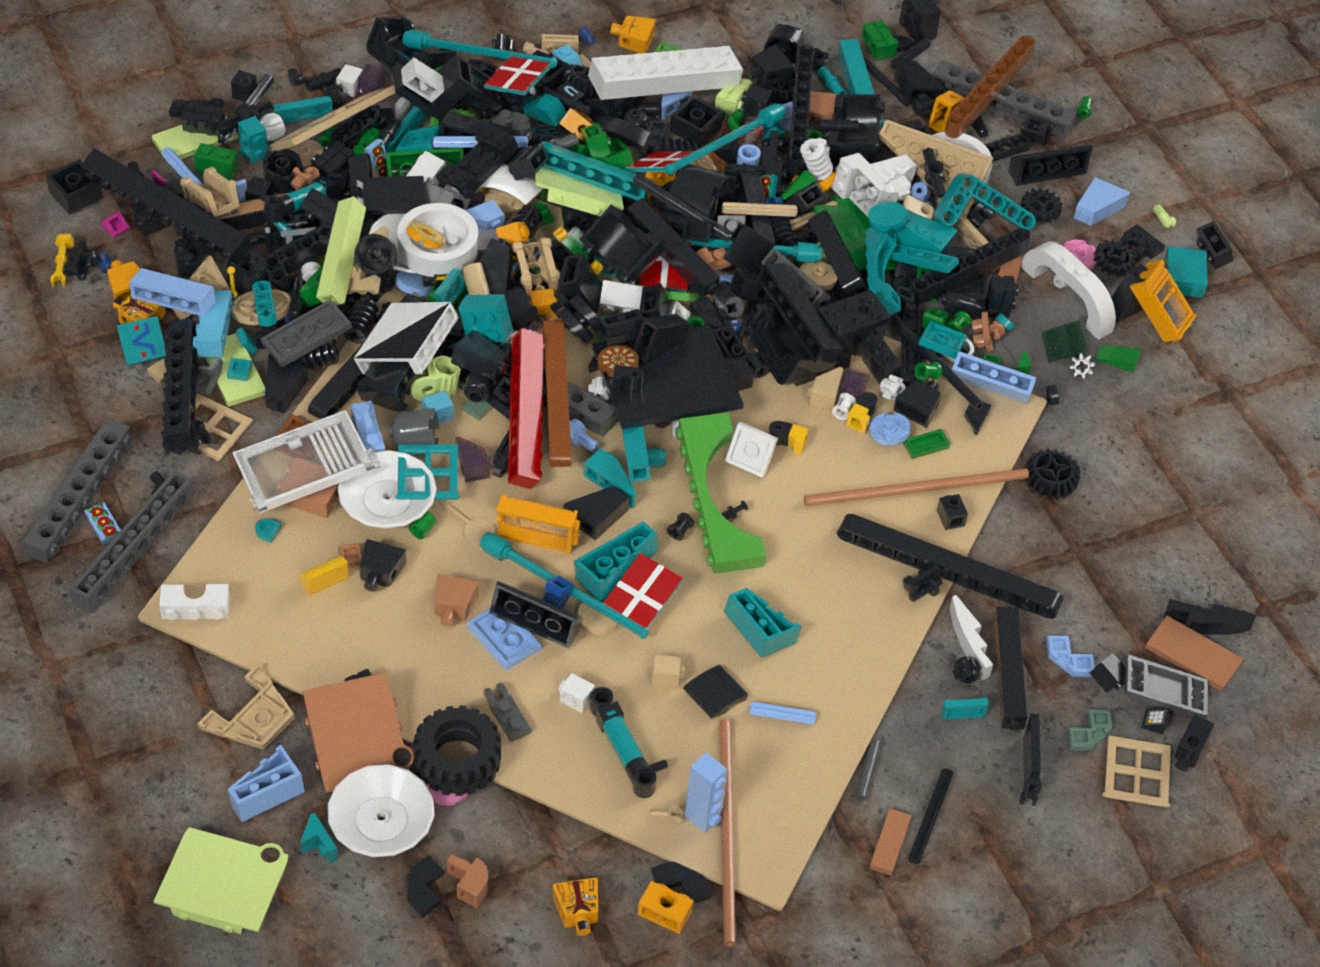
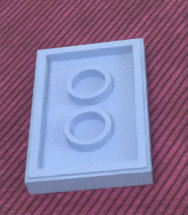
[467,609,542,671]

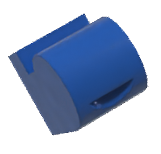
[543,575,574,609]

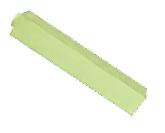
[316,196,366,306]

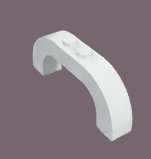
[1021,242,1116,340]

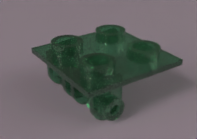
[1042,320,1087,363]

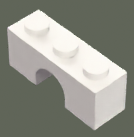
[159,584,230,620]

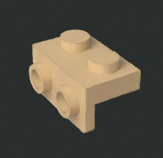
[542,34,579,55]

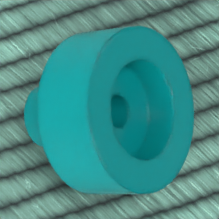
[995,313,1015,331]

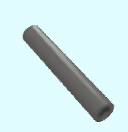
[855,739,882,801]

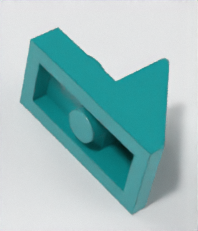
[300,813,338,864]

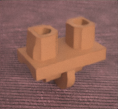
[291,167,320,190]
[972,312,1005,352]

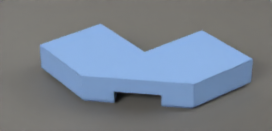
[1046,636,1095,677]

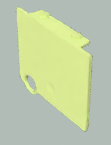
[535,167,624,216]
[154,827,288,934]

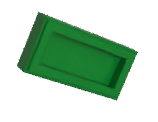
[903,429,950,459]

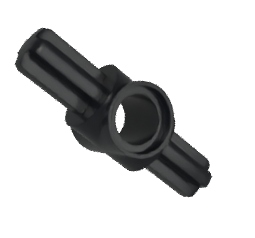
[221,101,274,131]
[922,147,946,198]

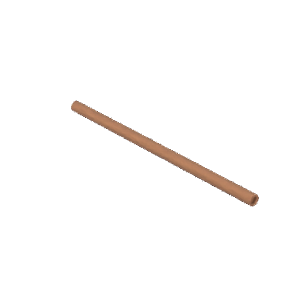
[804,468,1029,506]
[720,719,736,947]

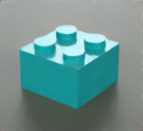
[458,294,513,343]

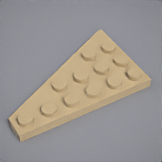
[879,119,993,219]

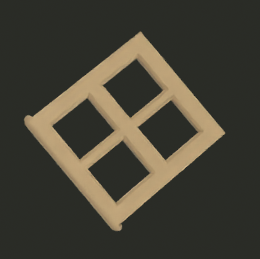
[196,394,253,461]
[1102,736,1171,808]

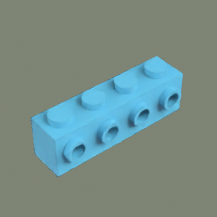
[193,290,233,358]

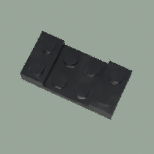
[436,126,519,199]

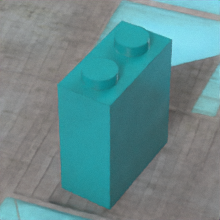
[1164,246,1207,298]

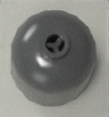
[389,408,439,447]

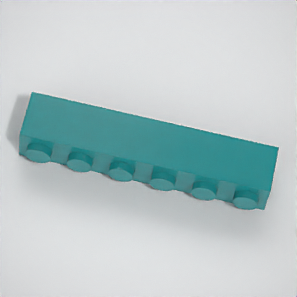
[541,141,652,201]

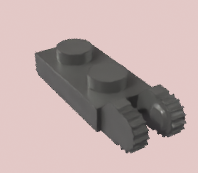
[484,682,531,742]

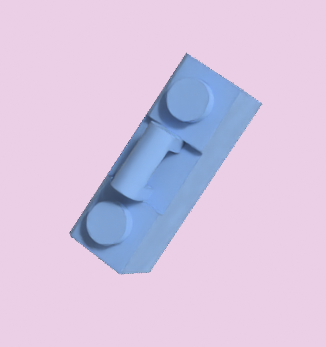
[351,401,385,454]

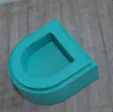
[255,518,281,543]

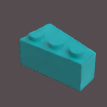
[724,588,802,658]

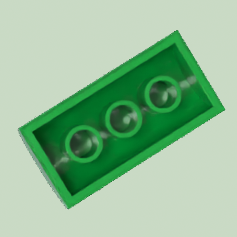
[386,148,464,187]

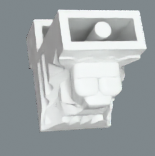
[832,153,917,217]

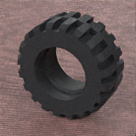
[413,705,501,796]

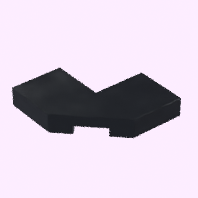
[407,855,444,918]
[651,861,711,904]

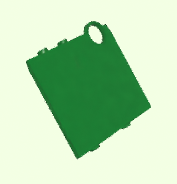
[813,205,898,270]

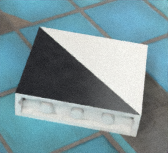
[354,302,459,374]

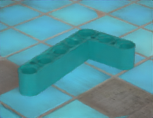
[934,173,1036,230]

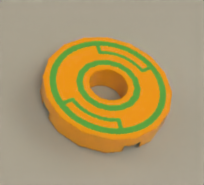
[406,221,445,249]

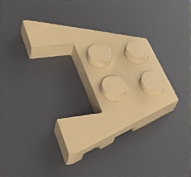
[347,226,389,294]
[198,663,295,750]

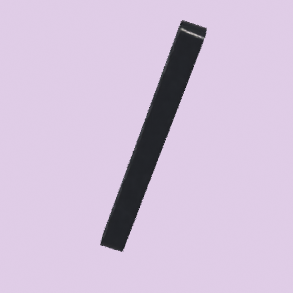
[837,514,1064,619]

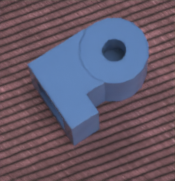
[911,182,933,207]

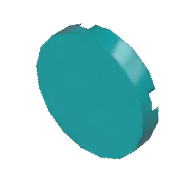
[868,202,907,232]

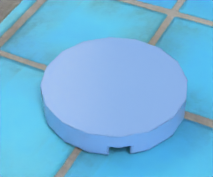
[395,271,435,296]
[869,412,911,446]

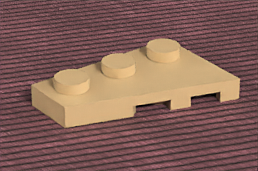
[173,255,230,320]

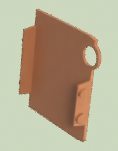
[302,674,414,793]

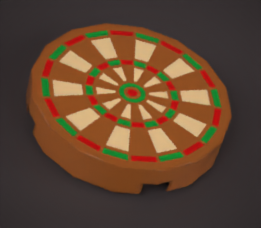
[598,345,639,377]

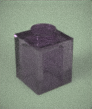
[358,63,385,94]

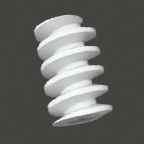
[800,139,833,181]

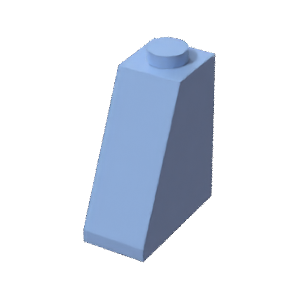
[1074,177,1130,226]

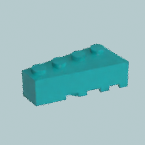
[574,521,658,602]

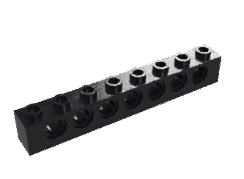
[161,318,198,451]

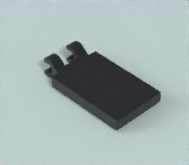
[350,176,425,215]
[1019,713,1042,806]

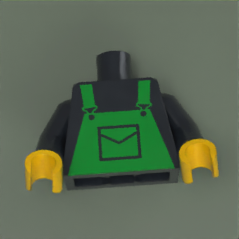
[550,226,604,275]

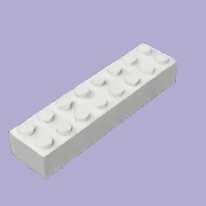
[588,46,743,100]

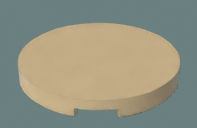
[231,289,290,325]

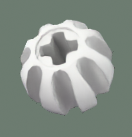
[260,113,286,142]

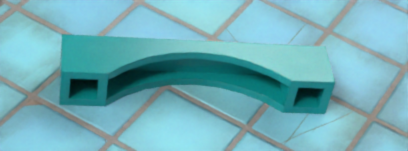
[865,227,901,315]

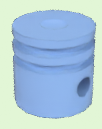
[737,144,761,166]

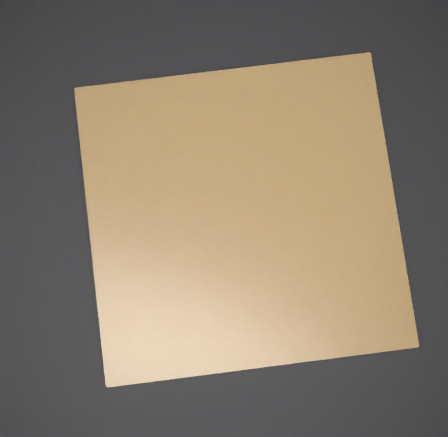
[138,187,1047,911]

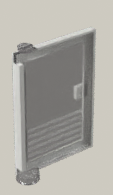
[233,410,381,513]

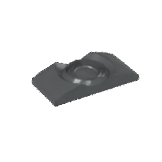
[1125,654,1208,718]

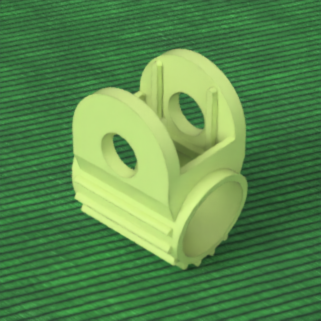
[411,356,461,401]

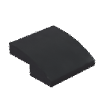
[722,224,775,272]
[683,665,748,719]

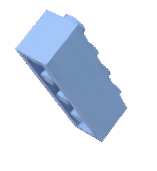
[129,268,216,317]
[952,351,1036,404]
[685,752,728,833]

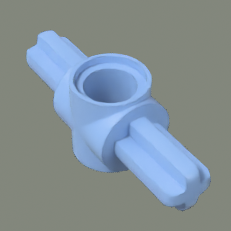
[545,418,599,452]

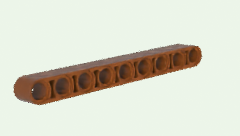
[945,35,1035,138]
[543,320,572,467]

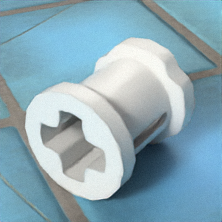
[832,393,856,420]

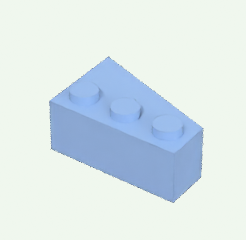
[228,745,305,822]

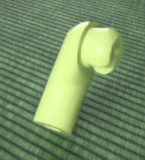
[1153,204,1176,228]

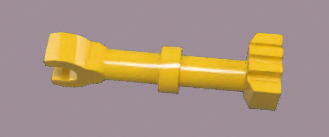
[50,234,74,287]

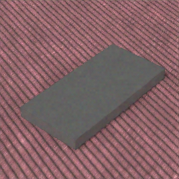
[261,299,353,367]

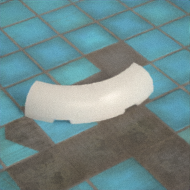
[440,164,544,205]

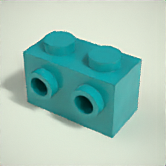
[238,116,268,164]

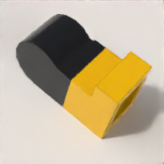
[846,392,878,433]
[769,421,809,455]

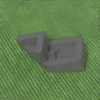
[196,358,223,396]

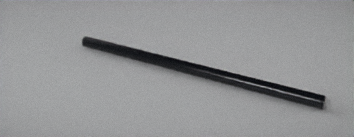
[859,283,984,410]

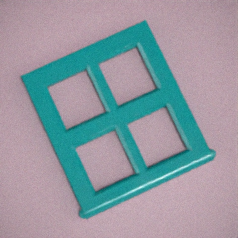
[395,444,460,500]

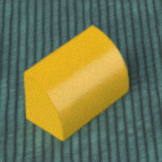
[299,555,349,595]

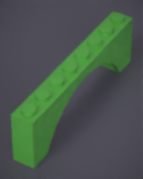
[675,412,766,574]

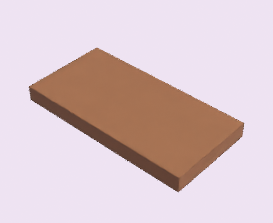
[1145,616,1243,692]

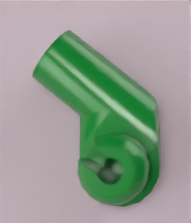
[727,109,744,131]

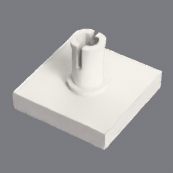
[725,422,778,477]

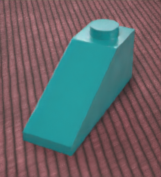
[521,94,567,127]
[584,448,637,508]

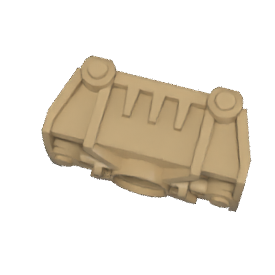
[180,167,239,217]
[512,237,561,296]

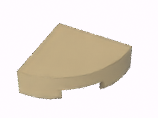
[147,358,166,385]

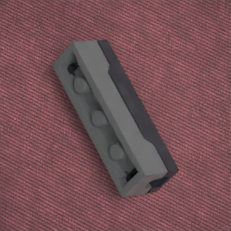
[761,247,834,311]

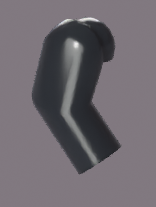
[150,471,165,495]

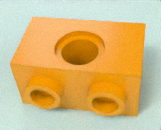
[637,881,694,934]

